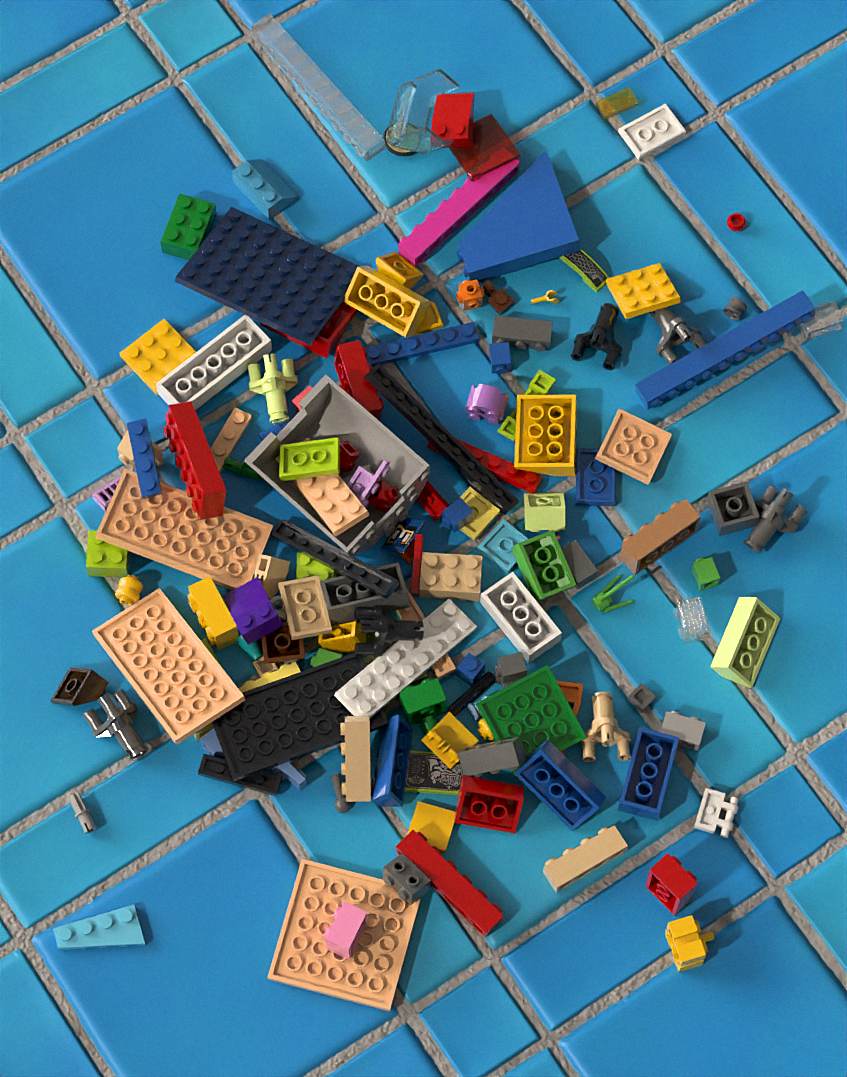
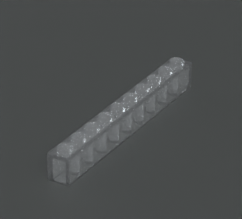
[252,13,385,161]

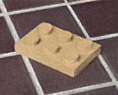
[279,576,332,640]

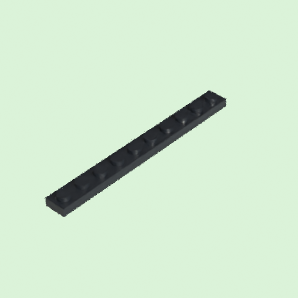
[364,364,519,515]

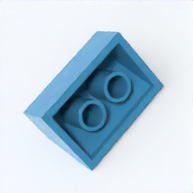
[232,159,298,220]

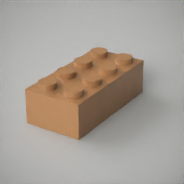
[620,499,701,575]

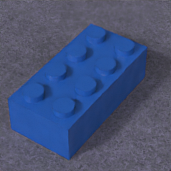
[618,727,679,821]

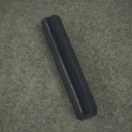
[447,671,496,717]

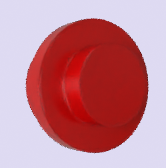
[727,213,746,232]

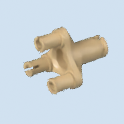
[579,692,631,763]

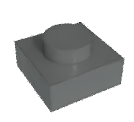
[627,683,656,712]

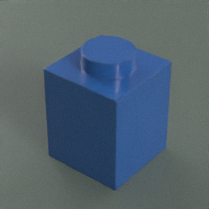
[489,342,511,374]
[441,497,473,533]
[456,653,485,686]

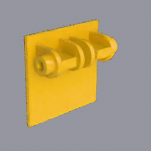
[421,712,479,769]

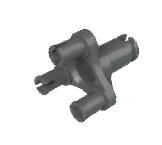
[649,307,707,365]
[744,486,808,554]
[82,689,148,760]

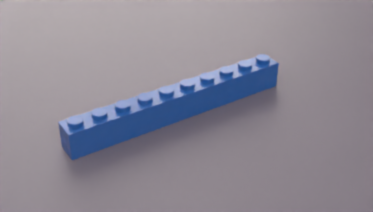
[635,290,815,410]

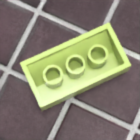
[710,597,780,688]

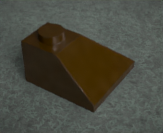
[50,667,109,706]

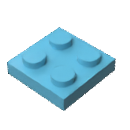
[477,519,528,574]

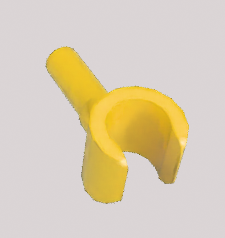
[531,290,560,304]

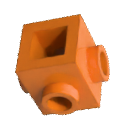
[456,279,485,311]

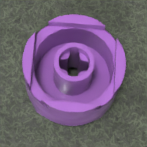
[465,384,509,424]

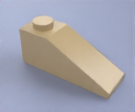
[253,554,290,600]

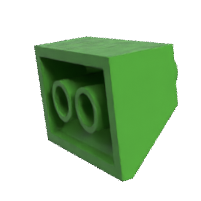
[511,530,576,602]

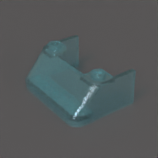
[386,69,460,154]

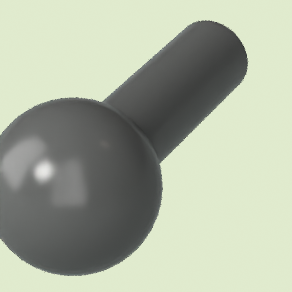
[331,774,351,813]

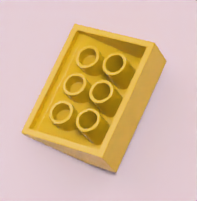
[514,395,578,476]

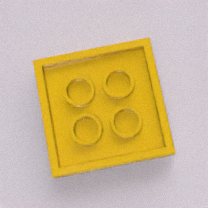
[606,263,680,319]
[119,319,196,396]

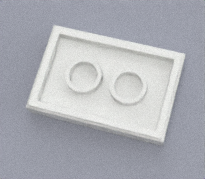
[618,104,686,160]

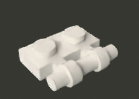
[694,788,739,838]

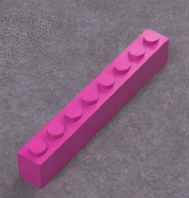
[398,148,520,267]

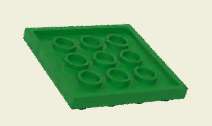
[475,665,586,776]

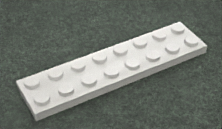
[334,599,477,718]

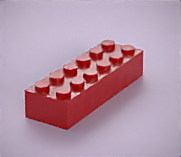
[163,401,226,520]

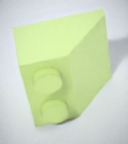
[524,493,565,532]

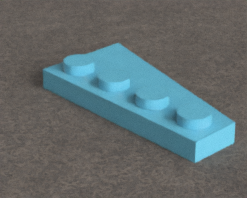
[53,904,146,950]

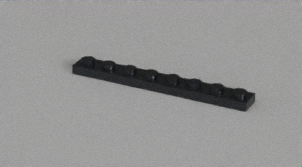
[270,519,399,599]

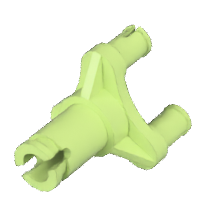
[247,354,298,423]

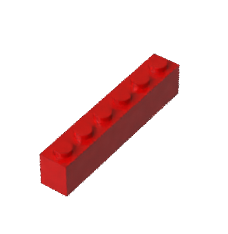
[395,829,504,937]

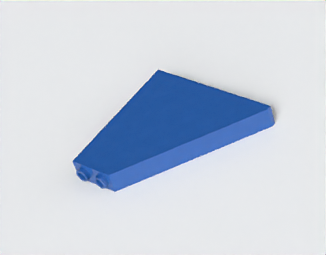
[457,151,581,281]

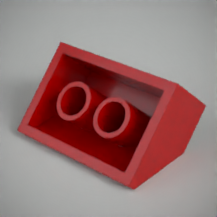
[454,775,524,834]

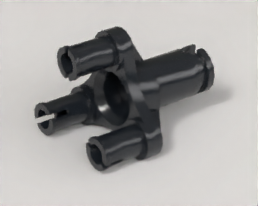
[571,303,623,371]
[354,606,424,657]

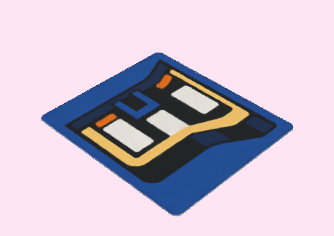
[381,518,424,553]

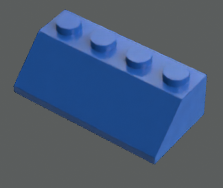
[371,715,413,807]
[514,739,606,831]

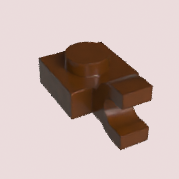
[483,280,515,315]

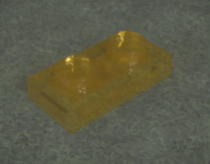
[596,87,638,119]

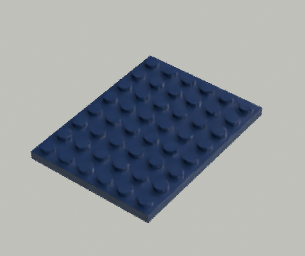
[175,207,359,346]

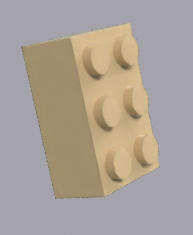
[420,552,482,602]

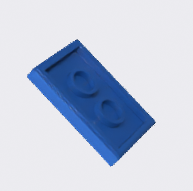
[576,448,616,506]

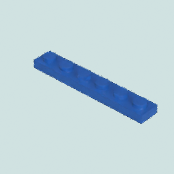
[365,322,480,367]

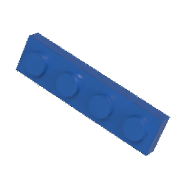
[127,418,162,499]

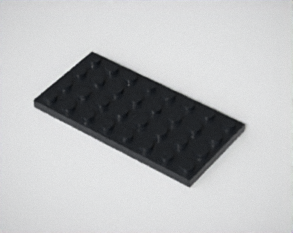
[212,653,389,781]

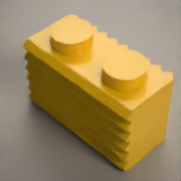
[318,621,366,654]

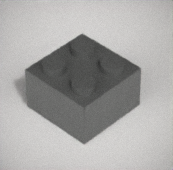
[707,482,759,536]

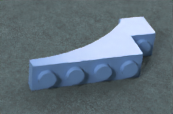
[200,728,306,791]

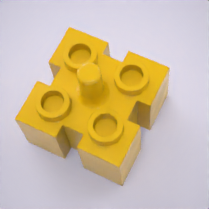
[665,915,714,972]

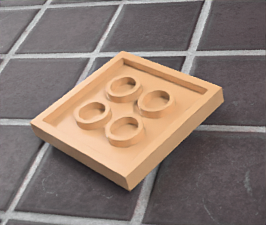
[595,408,672,485]

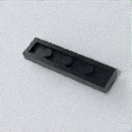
[198,754,283,797]

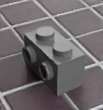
[382,853,431,905]

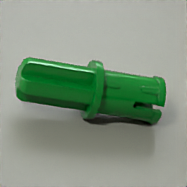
[223,457,261,480]

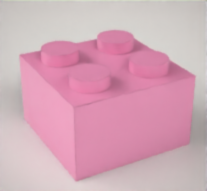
[324,901,368,960]

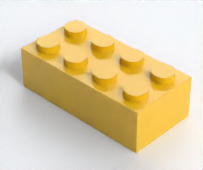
[343,266,430,337]

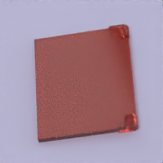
[449,114,521,181]

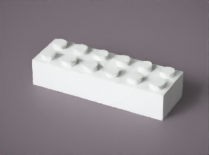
[156,315,272,410]

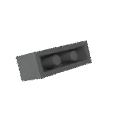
[492,315,553,352]
[458,737,527,777]

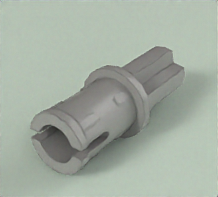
[69,793,97,834]

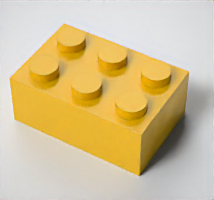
[187,576,239,651]

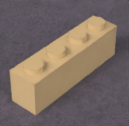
[341,716,371,802]
[543,825,628,893]

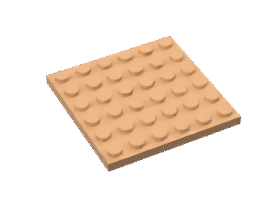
[267,859,421,1012]

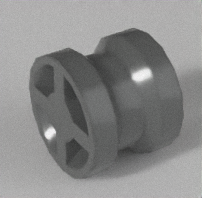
[723,297,747,321]

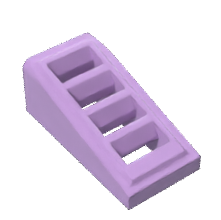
[92,475,122,512]

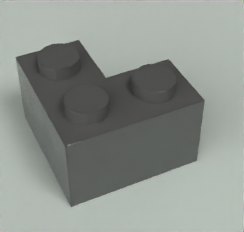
[494,652,527,689]

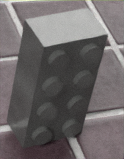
[320,562,410,626]

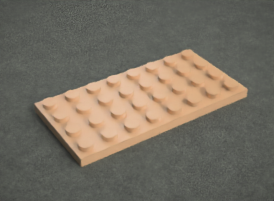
[95,469,273,591]
[92,588,245,745]

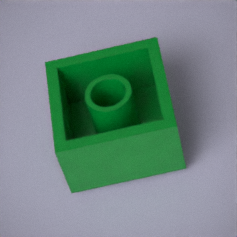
[399,678,447,726]

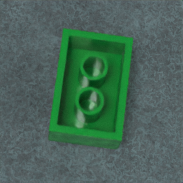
[160,193,217,260]

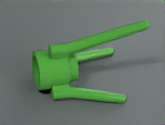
[591,575,634,613]

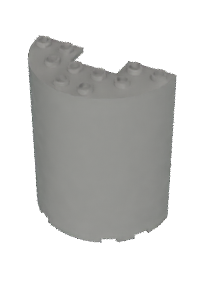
[244,375,431,555]

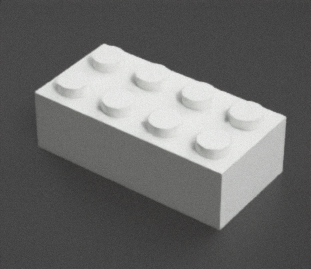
[480,572,562,664]

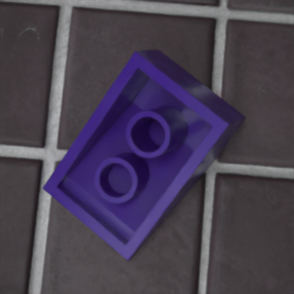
[223,577,283,645]

